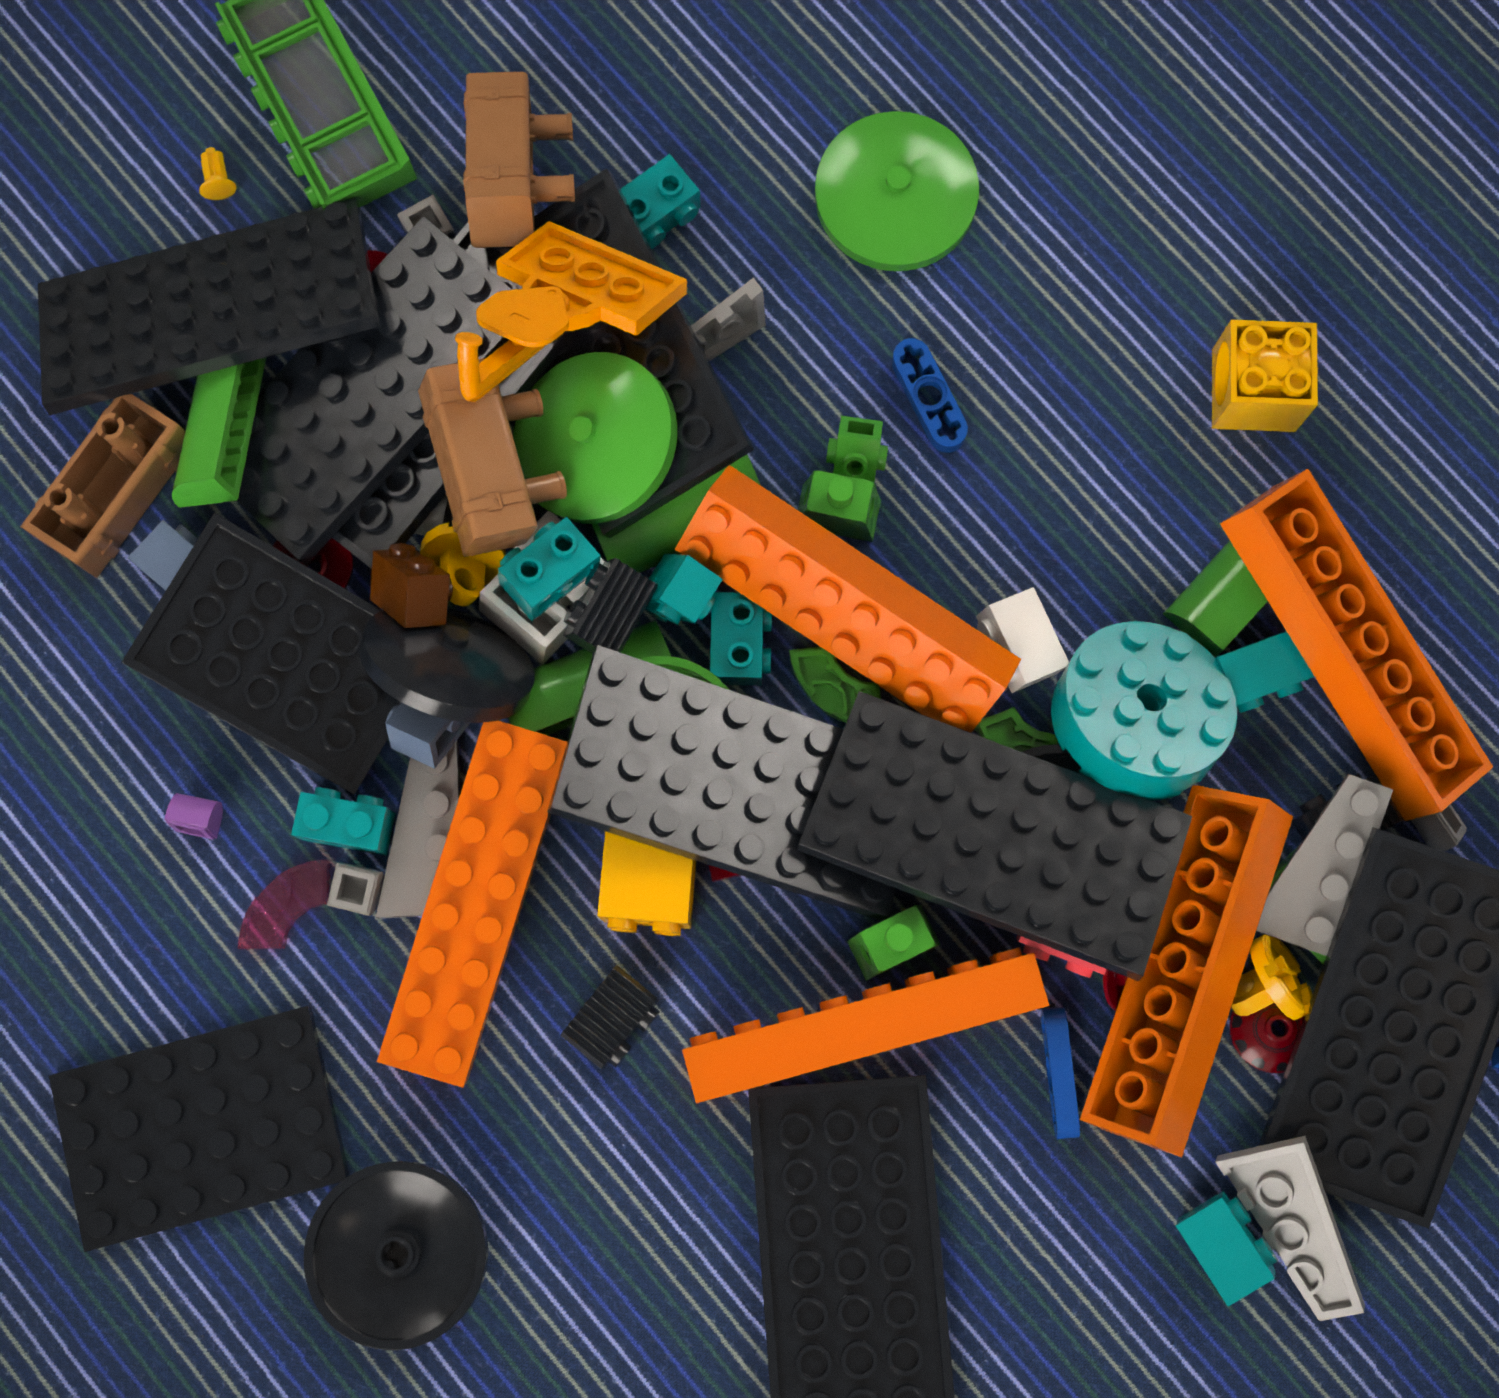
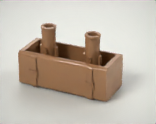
[463,72,575,248]
[418,358,567,557]
[20,394,185,578]

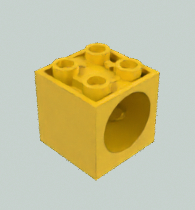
[1212,320,1318,432]
[597,831,697,936]

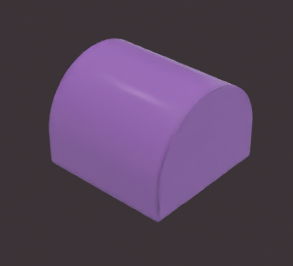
[164,793,223,840]

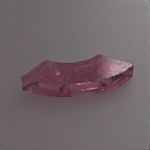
[238,860,330,950]

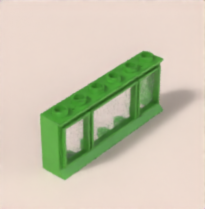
[215,0,417,210]

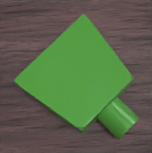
[798,470,881,542]
[847,905,941,981]

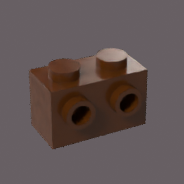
[370,543,453,628]

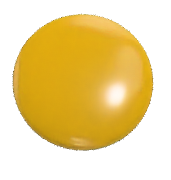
[199,147,237,200]

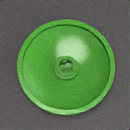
[815,111,979,271]
[513,352,678,524]

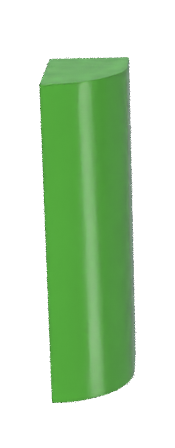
[172,357,266,508]
[591,454,760,573]
[1163,540,1268,657]
[508,620,671,736]

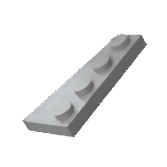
[691,277,766,361]
[375,741,461,919]
[1256,774,1393,956]
[1215,1136,1365,1321]

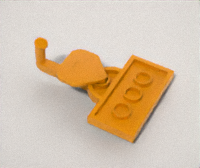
[455,221,687,402]

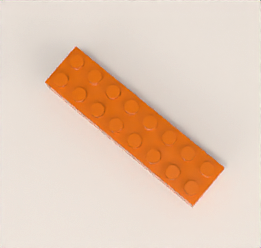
[675,465,1021,733]
[1220,469,1493,821]
[377,720,567,1088]
[1079,785,1293,1158]
[682,947,1050,1104]

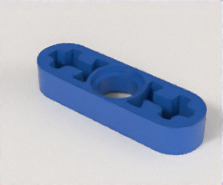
[892,338,968,453]
[1041,1007,1080,1140]

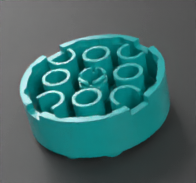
[1051,621,1237,801]

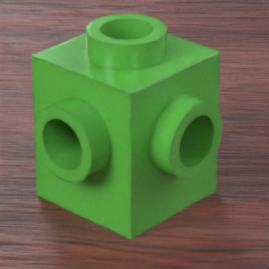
[826,416,888,482]

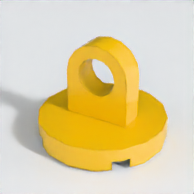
[420,522,506,607]
[1231,934,1312,1021]

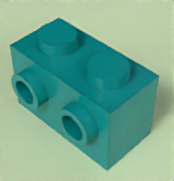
[621,154,701,249]
[498,516,600,621]
[645,554,723,625]
[710,592,772,686]
[1215,631,1315,713]
[291,787,396,856]
[1176,1191,1278,1306]

